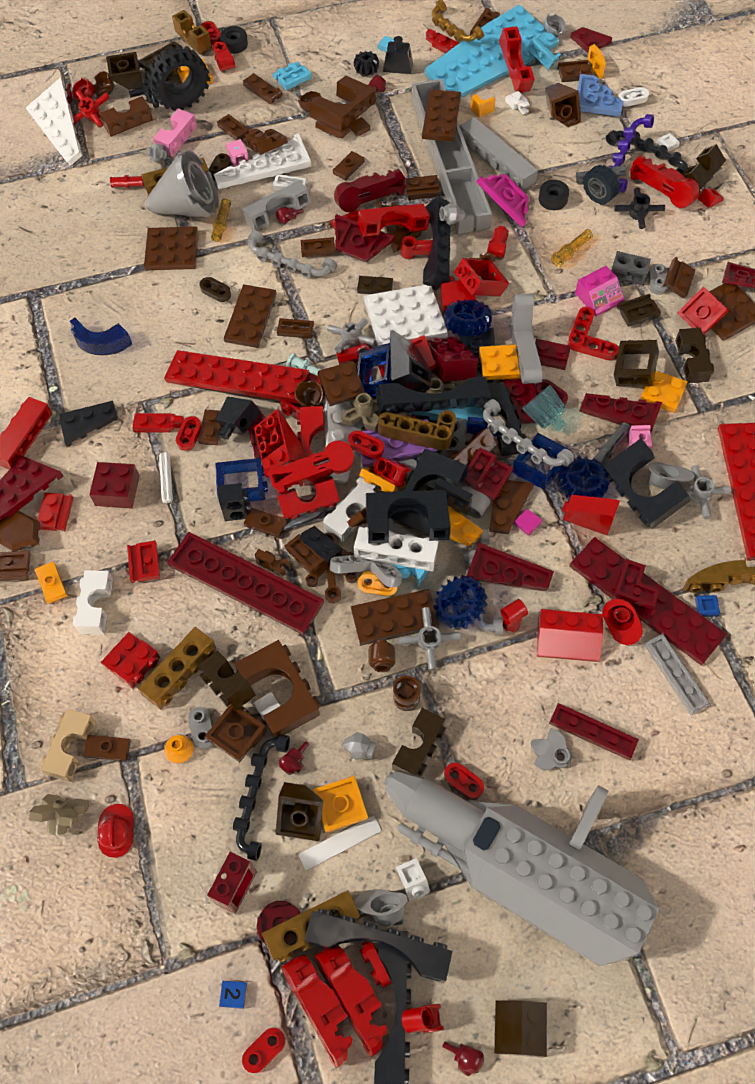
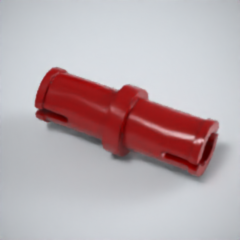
[110,175,144,188]

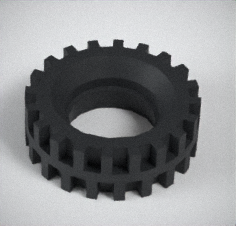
[147,45,210,111]

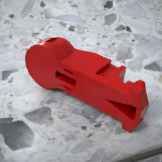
[630,155,700,208]
[268,441,354,494]
[315,945,387,1057]
[281,955,353,1068]

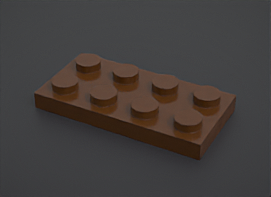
[422,89,461,142]
[224,284,277,348]
[351,589,439,646]

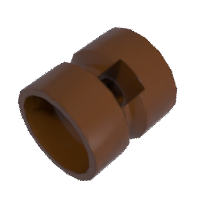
[393,675,421,711]

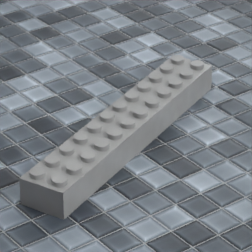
[411,79,492,234]

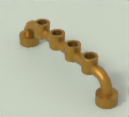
[432,0,485,43]

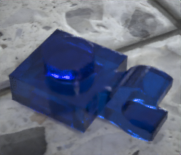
[466,417,498,437]

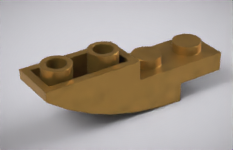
[683,560,755,593]

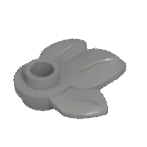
[531,728,572,770]

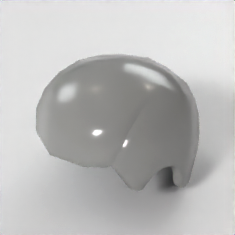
[543,13,566,37]

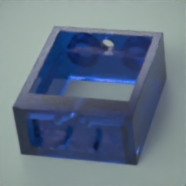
[357,343,395,397]
[512,433,571,490]
[215,458,268,502]

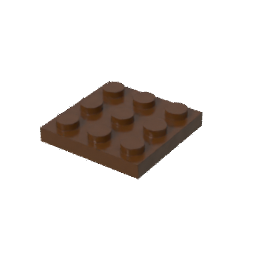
[144,226,198,271]
[709,284,755,341]

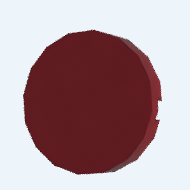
[257,901,301,946]

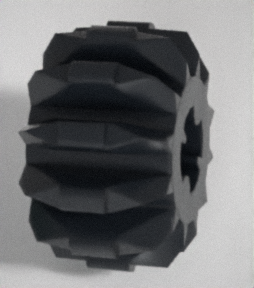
[354,50,379,76]

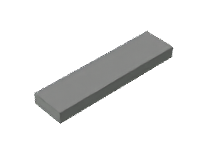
[644,634,710,716]

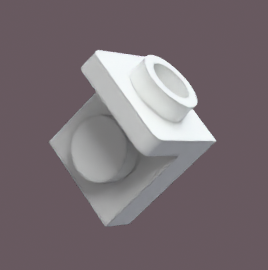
[396,858,430,901]

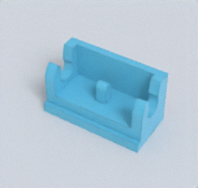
[527,33,561,70]

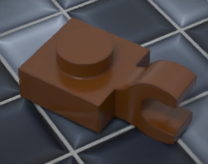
[254,549,291,576]

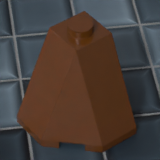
[545,83,581,127]

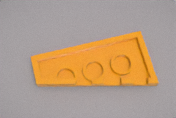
[424,489,483,547]

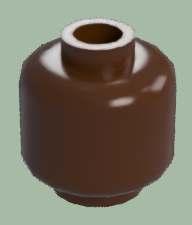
[368,640,396,672]

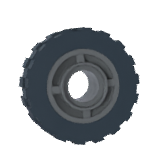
[583,165,620,205]

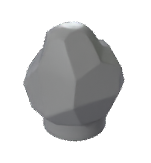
[439,203,465,225]
[343,732,376,760]

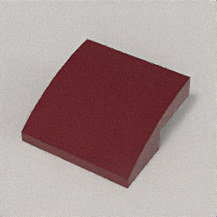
[465,448,514,501]

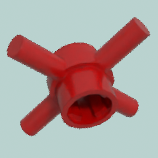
[73,90,110,128]

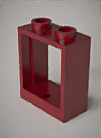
[207,851,257,915]

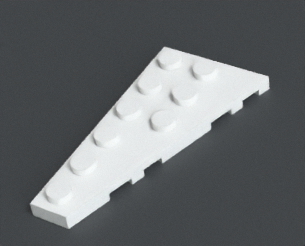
[26,78,82,166]
[214,133,312,189]
[323,382,374,484]

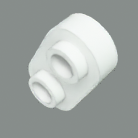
[619,87,649,107]

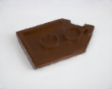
[0,510,40,551]

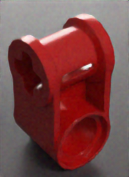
[213,42,235,72]
[374,457,411,487]
[402,1004,444,1033]

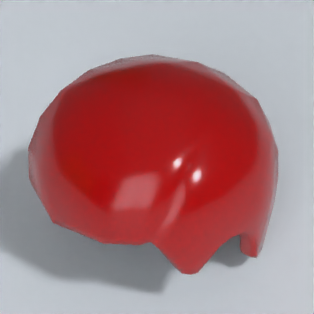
[72,77,95,102]

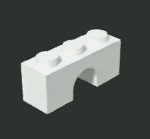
[323,482,374,544]
[73,570,113,635]

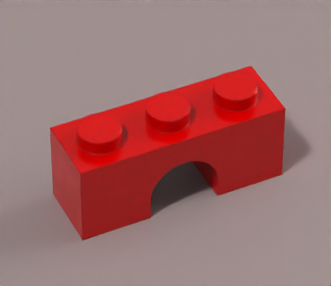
[277,476,340,520]

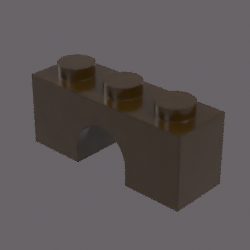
[682,144,726,191]
[675,327,714,384]
[197,650,256,711]
[392,708,447,776]

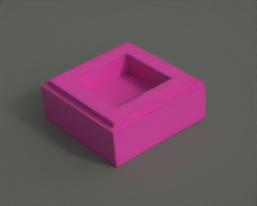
[514,509,542,536]

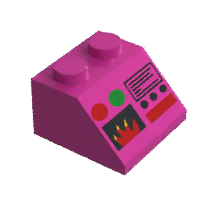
[575,265,624,317]

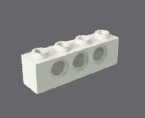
[354,527,438,572]

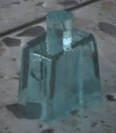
[522,385,567,431]

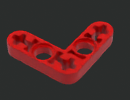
[568,306,619,361]

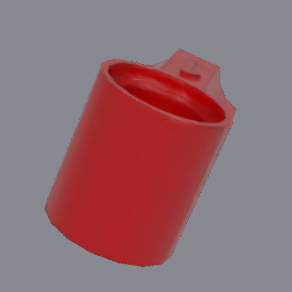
[487,226,509,259]
[401,236,432,259]
[336,343,372,365]
[500,599,528,633]

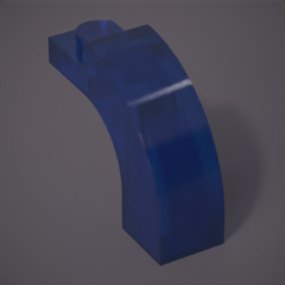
[69,318,133,356]

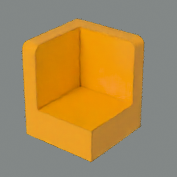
[470,94,495,118]

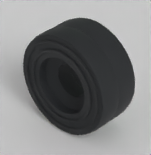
[220,26,248,54]
[538,180,569,210]

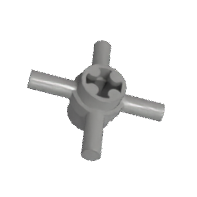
[327,318,377,353]
[684,465,731,519]
[398,607,461,670]

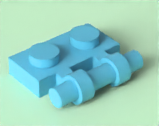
[272,61,312,90]

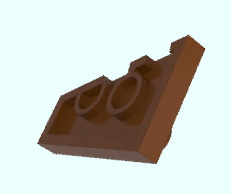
[489,480,534,534]

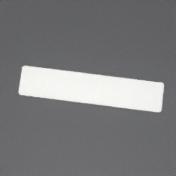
[299,816,381,870]

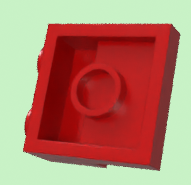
[101,632,160,689]

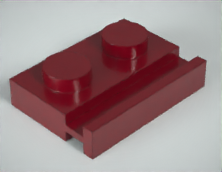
[535,338,571,370]

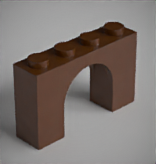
[310,75,377,130]
[234,640,321,738]

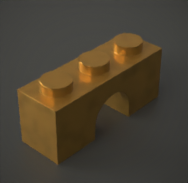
[172,10,212,54]

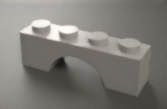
[242,181,311,231]

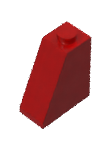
[561,495,620,535]

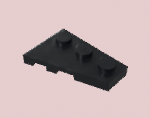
[59,400,118,447]

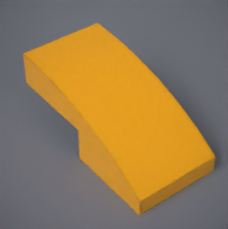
[587,44,606,79]

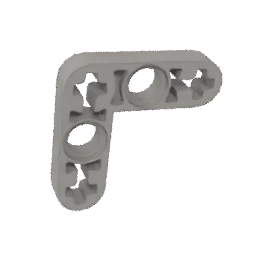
[330,555,402,587]
[569,785,609,850]

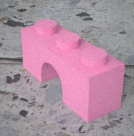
[153,109,197,157]

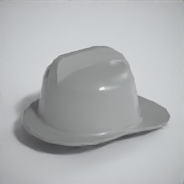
[648,462,695,489]
[355,889,408,926]

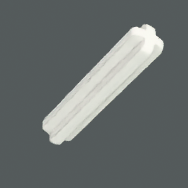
[159,452,173,504]

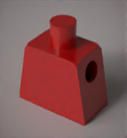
[440,276,476,317]

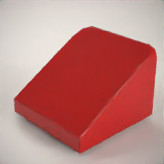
[698,188,724,208]

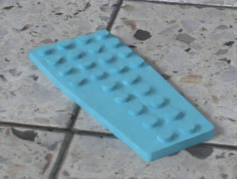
[425,4,559,98]

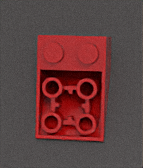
[254,409,305,478]

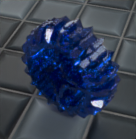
[444,299,492,337]
[557,455,610,498]
[433,575,488,630]

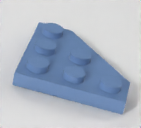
[577,74,623,117]

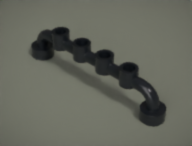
[606,130,688,174]
[233,734,290,861]

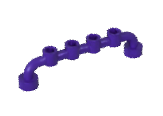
[610,114,654,193]

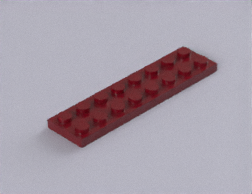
[167,532,324,635]
[569,537,727,666]

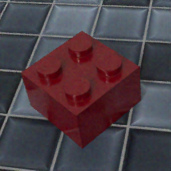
[89,462,140,509]

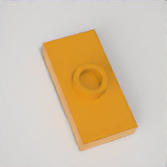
[35,561,67,604]

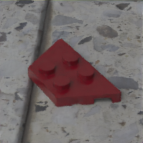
[335,214,395,263]

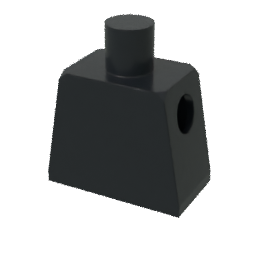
[383,36,413,74]
[216,396,261,440]

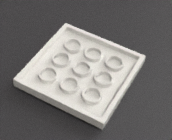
[363,285,448,350]

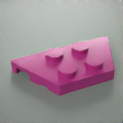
[476,174,529,228]

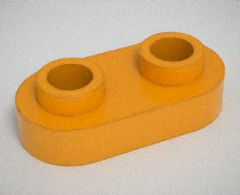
[358,571,398,596]

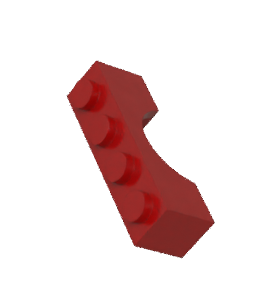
[499,26,535,93]
[358,204,430,237]
[297,406,327,485]

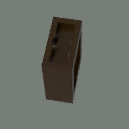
[614,340,659,386]

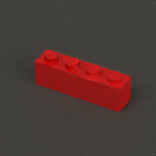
[0,397,52,469]

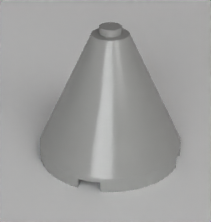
[146,150,219,218]

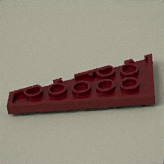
[0,456,64,520]

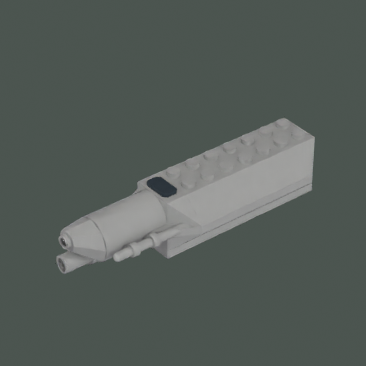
[384,770,659,966]

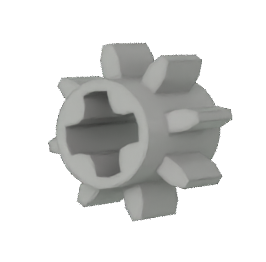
[146,143,167,162]

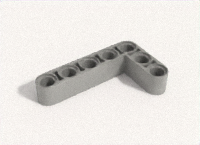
[511,293,543,384]

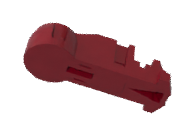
[334,169,406,212]

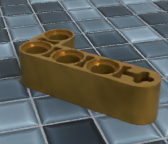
[378,410,456,450]

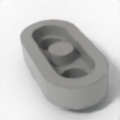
[649,264,668,295]
[188,707,213,750]

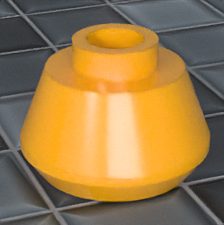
[164,734,194,763]

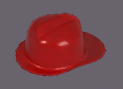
[602,598,643,645]
[97,804,134,858]

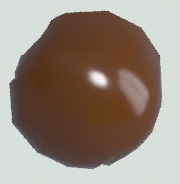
[93,71,114,97]
[298,91,322,112]
[294,380,325,407]

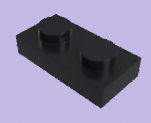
[300,525,343,563]

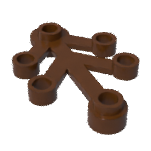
[305,533,357,604]

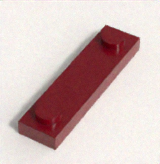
[549,703,639,761]

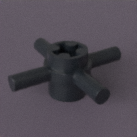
[129,73,175,108]
[614,187,665,229]

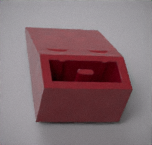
[427,337,478,381]

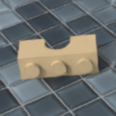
[41,709,96,782]

